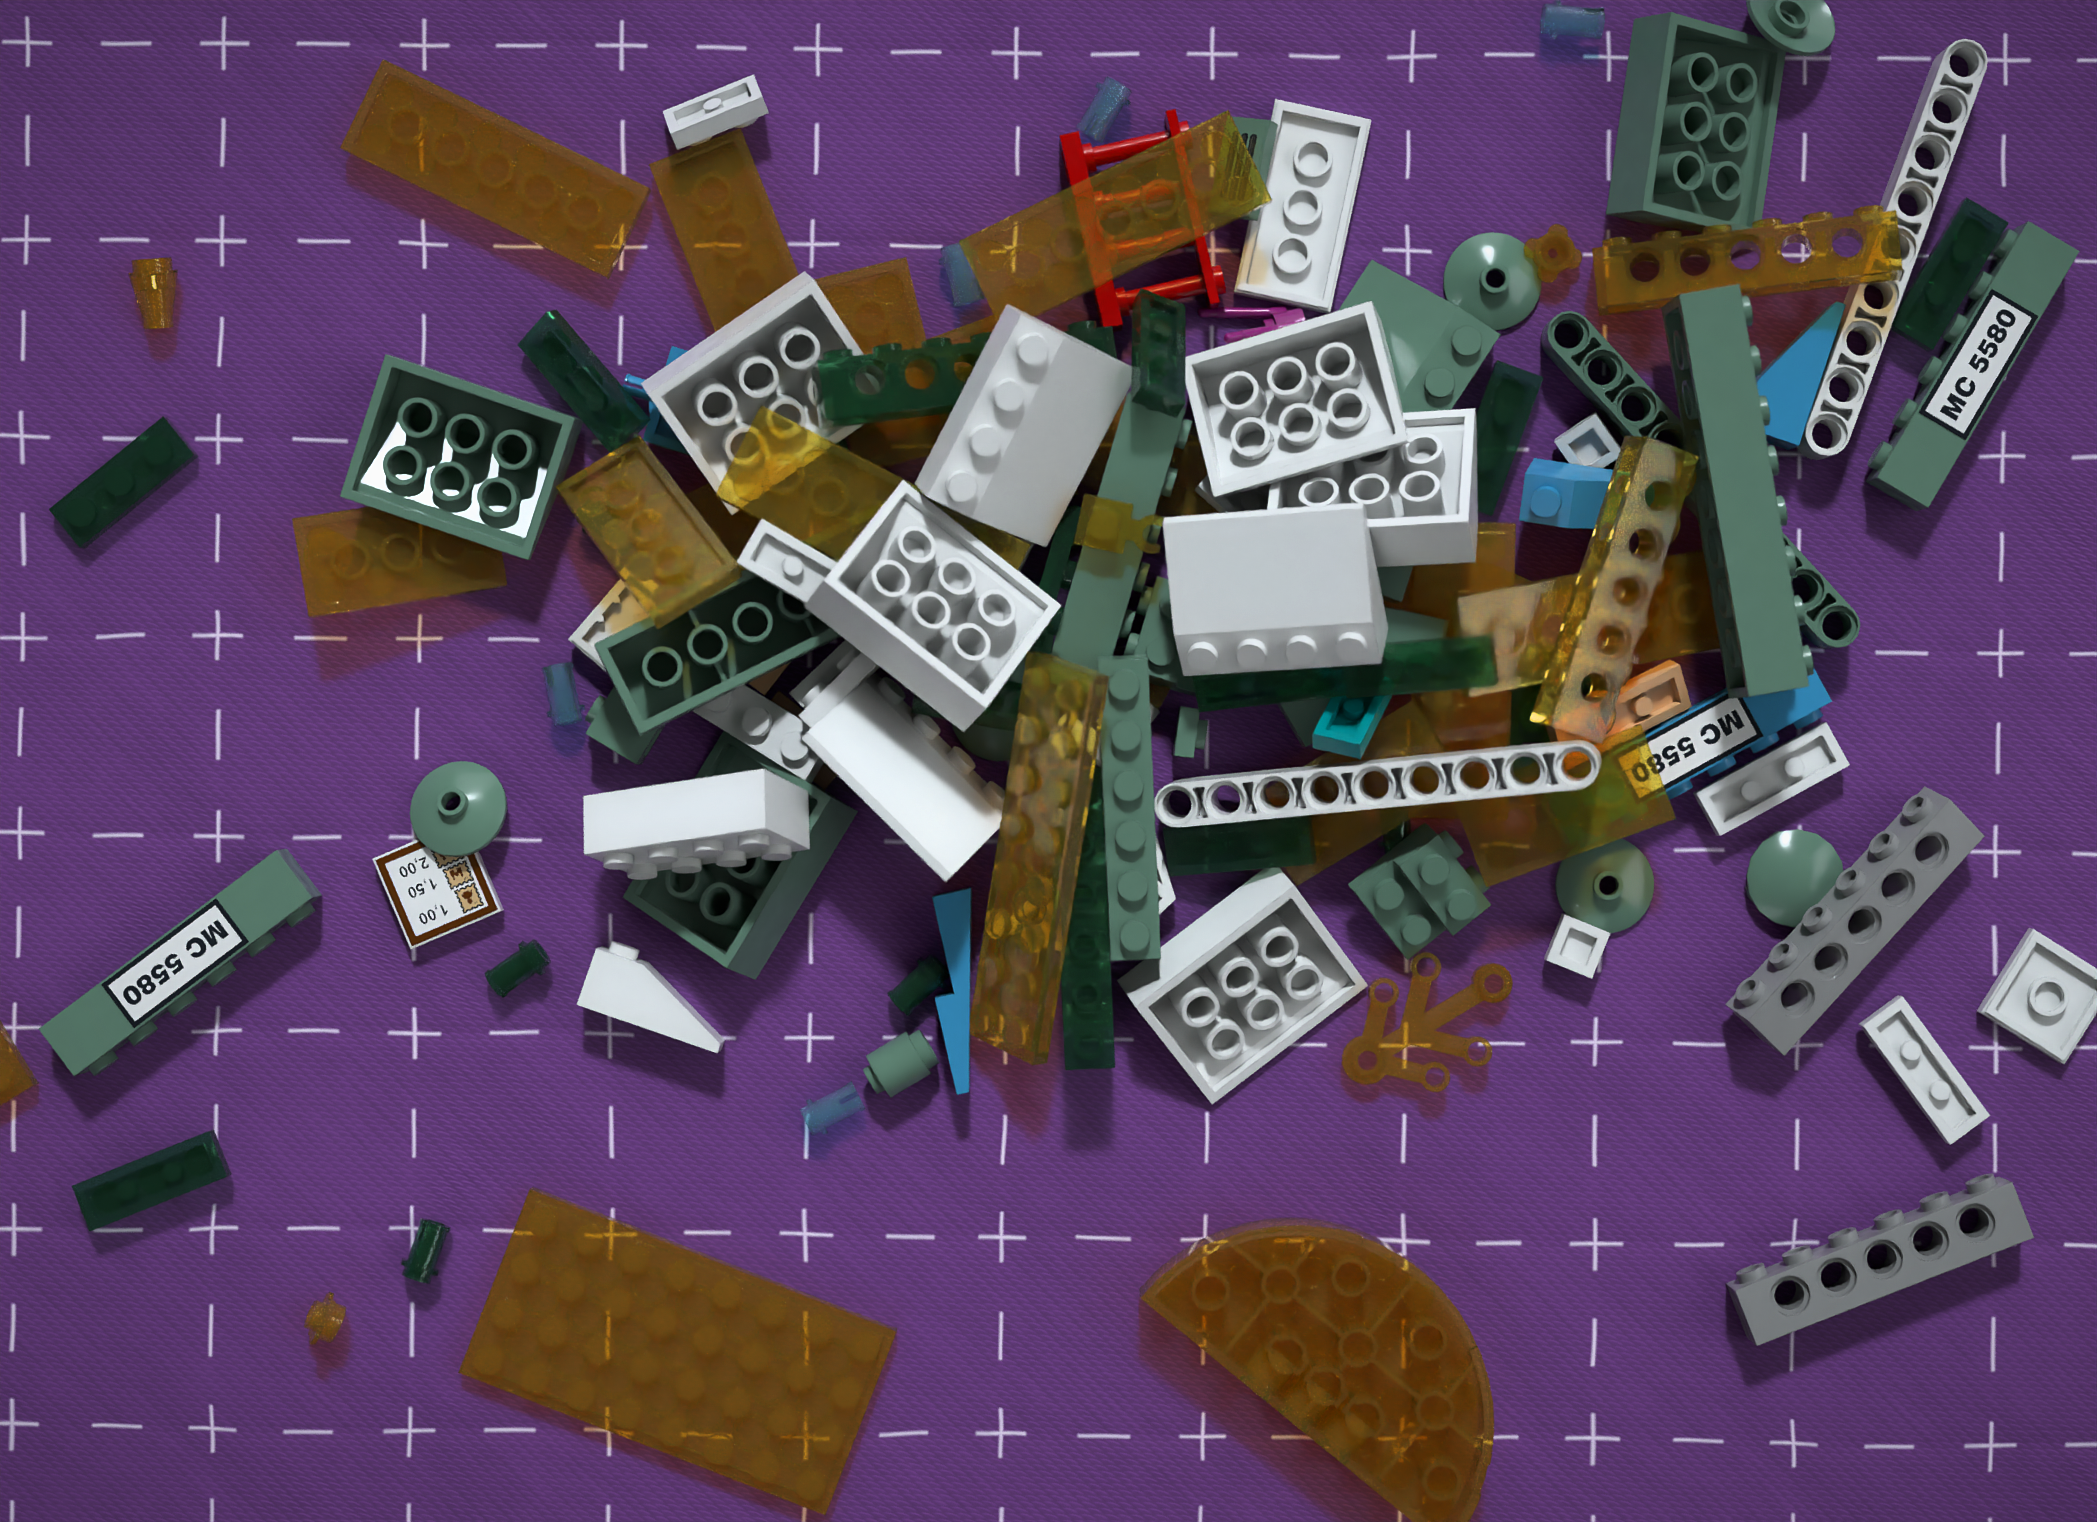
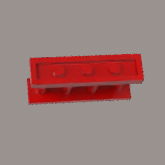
[1059,109,1226,335]

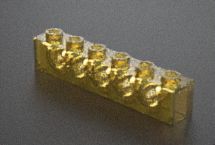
[1592,205,1903,316]
[1529,436,1699,744]

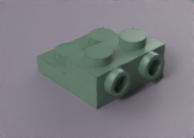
[1123,576,1231,704]
[1348,822,1491,960]

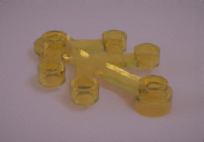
[1342,952,1513,1092]

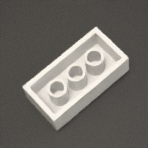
[583,769,810,880]

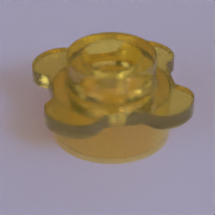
[1523,224,1582,283]
[304,1292,346,1345]

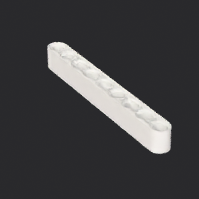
[1797,39,1988,460]
[1154,740,1602,828]

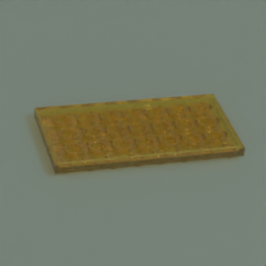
[458,1187,897,1515]

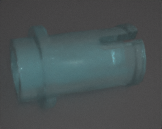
[1540,0,1605,39]
[1076,76,1132,144]
[938,241,985,307]
[541,662,586,727]
[799,1081,866,1135]

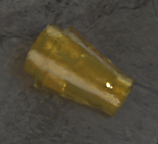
[128,257,178,329]

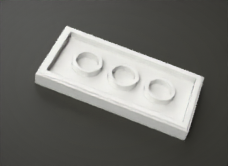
[1233,99,1371,314]

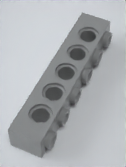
[1725,786,1985,1056]
[1726,1173,2034,1346]

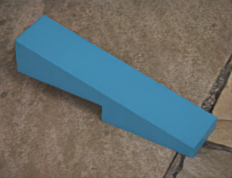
[932,887,972,1095]

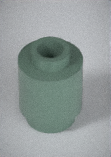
[863,1029,940,1098]

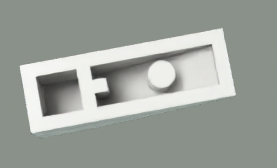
[577,941,725,1053]

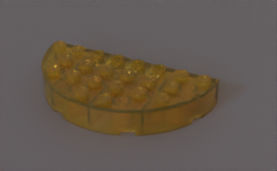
[1139,1218,1494,1522]

